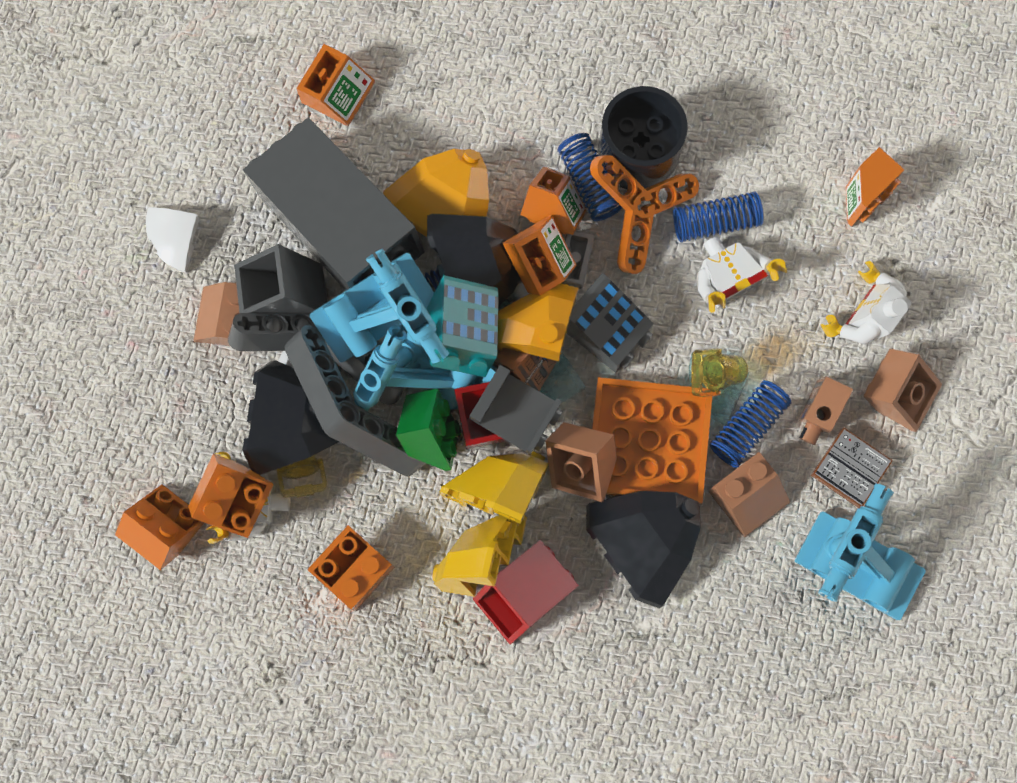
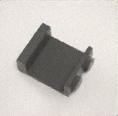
[469,365,563,455]

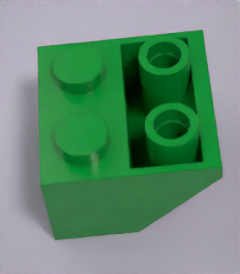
[396,388,461,471]

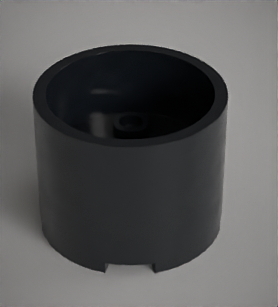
[597,86,688,189]

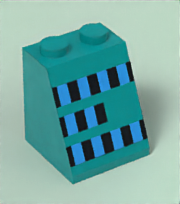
[426,275,498,377]

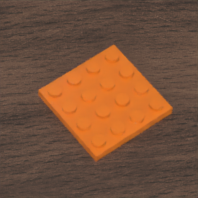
[592,377,713,505]

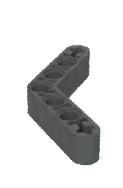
[228,313,405,405]
[285,325,426,477]

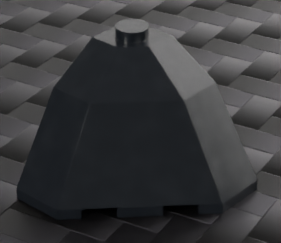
[427,214,520,306]
[242,360,339,475]
[586,491,701,609]

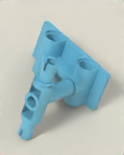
[310,249,449,364]
[353,325,497,411]
[795,483,926,620]

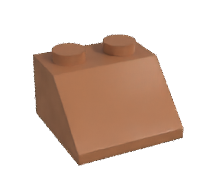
[194,282,240,346]
[863,349,942,432]
[545,422,617,502]
[708,452,790,537]

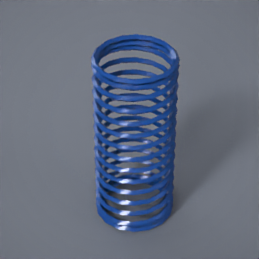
[557,133,622,222]
[673,191,764,243]
[709,380,792,468]

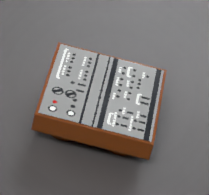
[810,428,893,508]

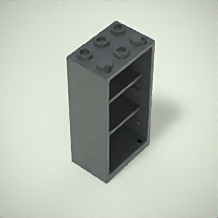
[243,117,425,291]

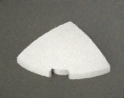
[146,207,200,273]

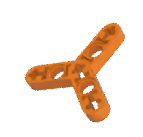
[590,155,699,274]

